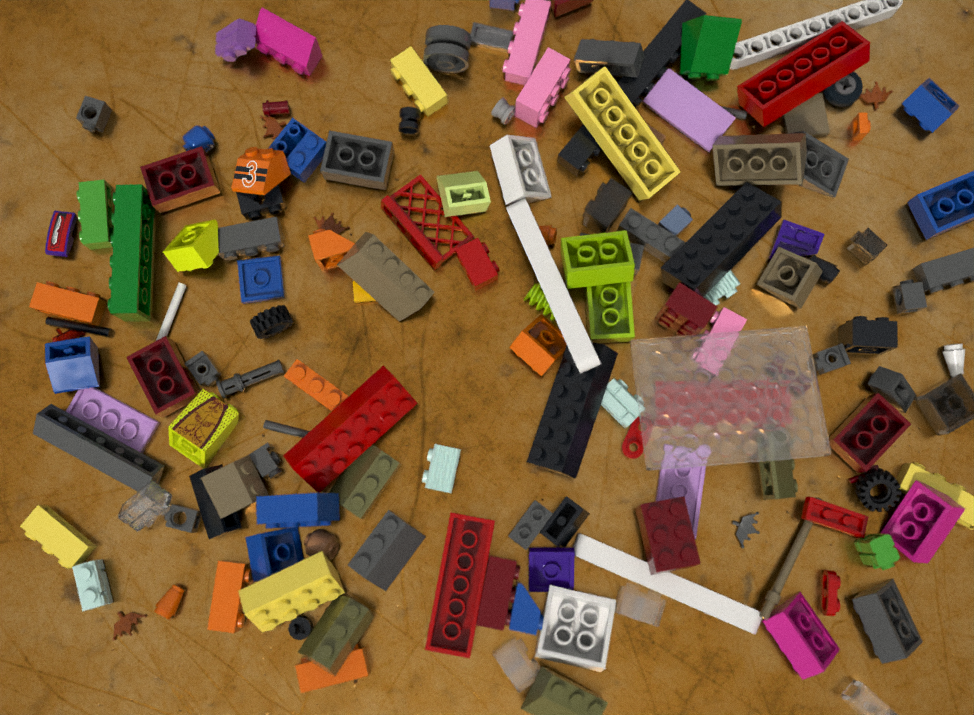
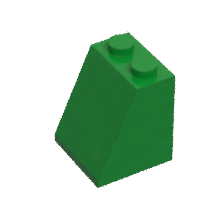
[680,15,742,81]

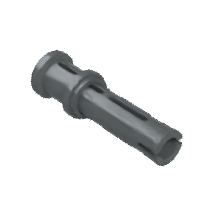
[216,360,284,399]

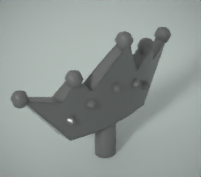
[732,512,760,548]

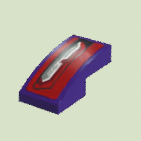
[45,211,77,257]

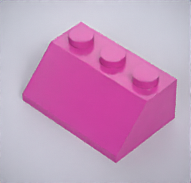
[254,7,323,76]
[880,480,965,563]
[763,592,840,680]

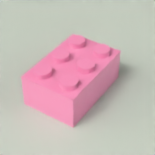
[515,47,571,128]

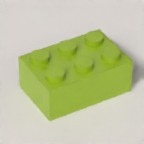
[561,230,635,289]
[584,282,635,343]

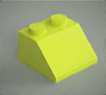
[163,220,219,272]

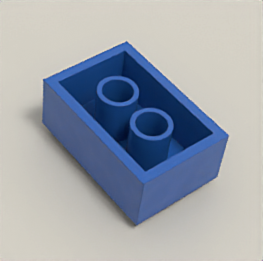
[907,171,974,240]
[256,493,340,528]

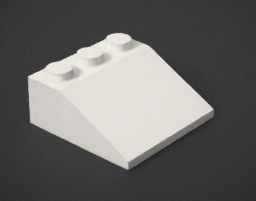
[534,585,616,672]

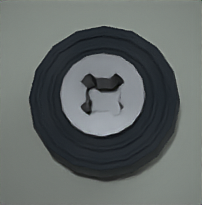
[823,71,863,107]

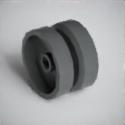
[423,25,472,73]

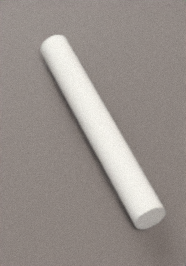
[156,283,187,341]

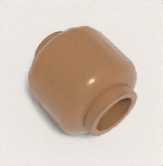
[304,529,339,560]

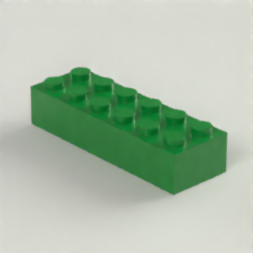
[108,184,155,322]

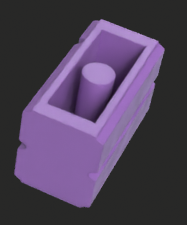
[215,18,256,62]

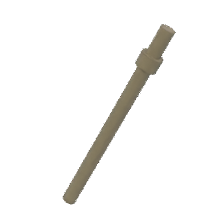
[759,497,823,620]

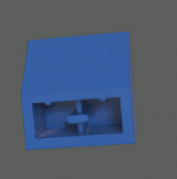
[269,118,327,183]
[45,336,100,394]

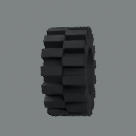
[250,305,293,339]
[855,468,901,512]

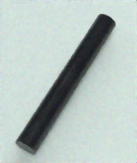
[45,316,112,337]

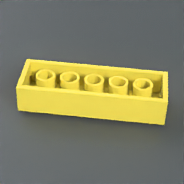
[564,66,680,201]

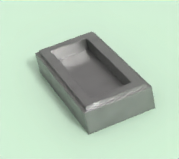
[470,22,513,53]

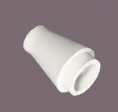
[942,343,965,376]

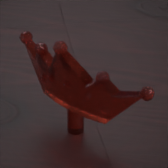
[52,328,85,342]

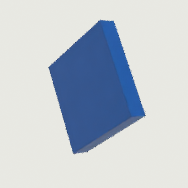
[237,255,285,304]

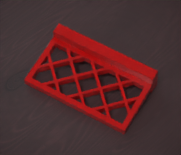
[381,174,475,271]

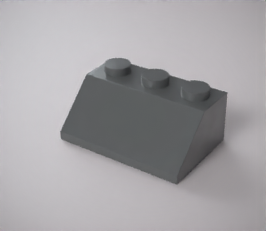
[348,510,426,591]
[852,579,923,664]

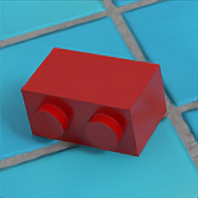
[455,238,500,291]

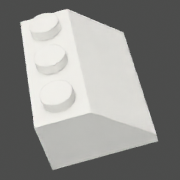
[490,135,552,205]

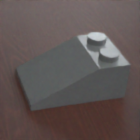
[789,131,849,198]

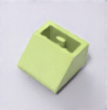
[436,171,491,217]

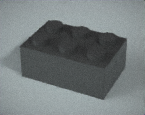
[320,131,394,190]

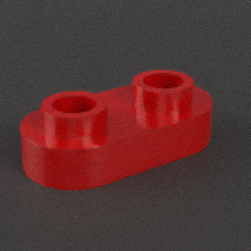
[621,417,653,459]
[821,570,841,616]

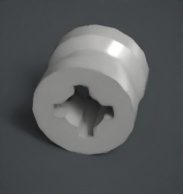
[491,98,515,125]

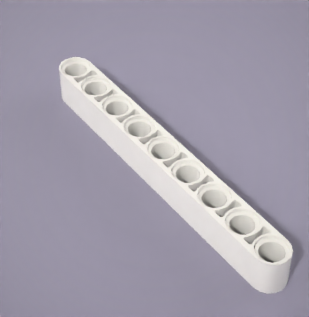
[730,0,903,70]
[506,198,601,374]
[572,533,762,635]

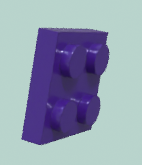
[529,548,575,592]

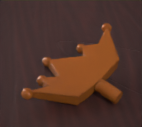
[860,81,893,109]
[260,115,286,140]
[313,212,350,234]
[112,611,146,641]

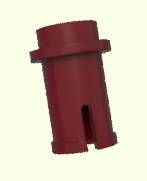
[262,100,289,117]

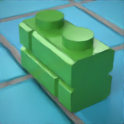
[854,534,900,570]

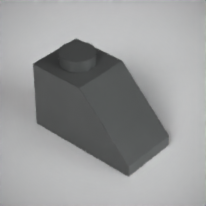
[868,366,917,413]

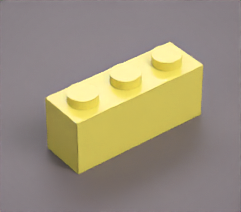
[390,47,448,117]
[20,505,97,569]

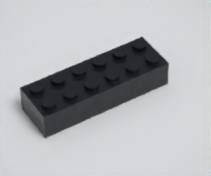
[661,182,782,297]
[527,342,618,479]

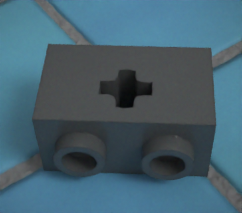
[508,500,553,550]

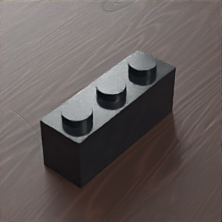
[189,465,242,540]

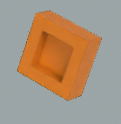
[852,113,871,140]

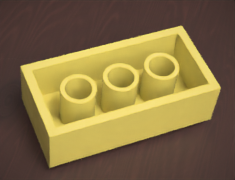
[238,551,345,633]

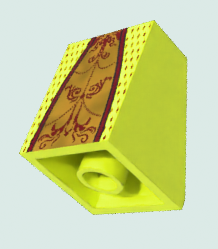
[168,389,239,469]

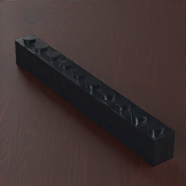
[557,0,707,177]

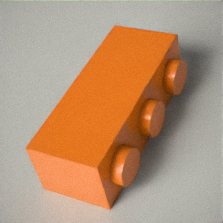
[29,281,107,326]
[284,359,349,411]
[207,560,252,633]
[295,644,371,693]

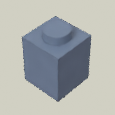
[658,205,693,236]

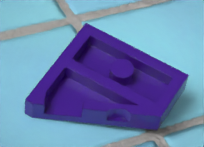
[768,220,824,260]

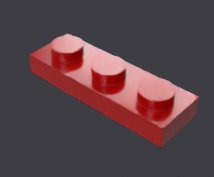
[801,496,869,538]

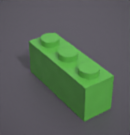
[77,179,114,250]

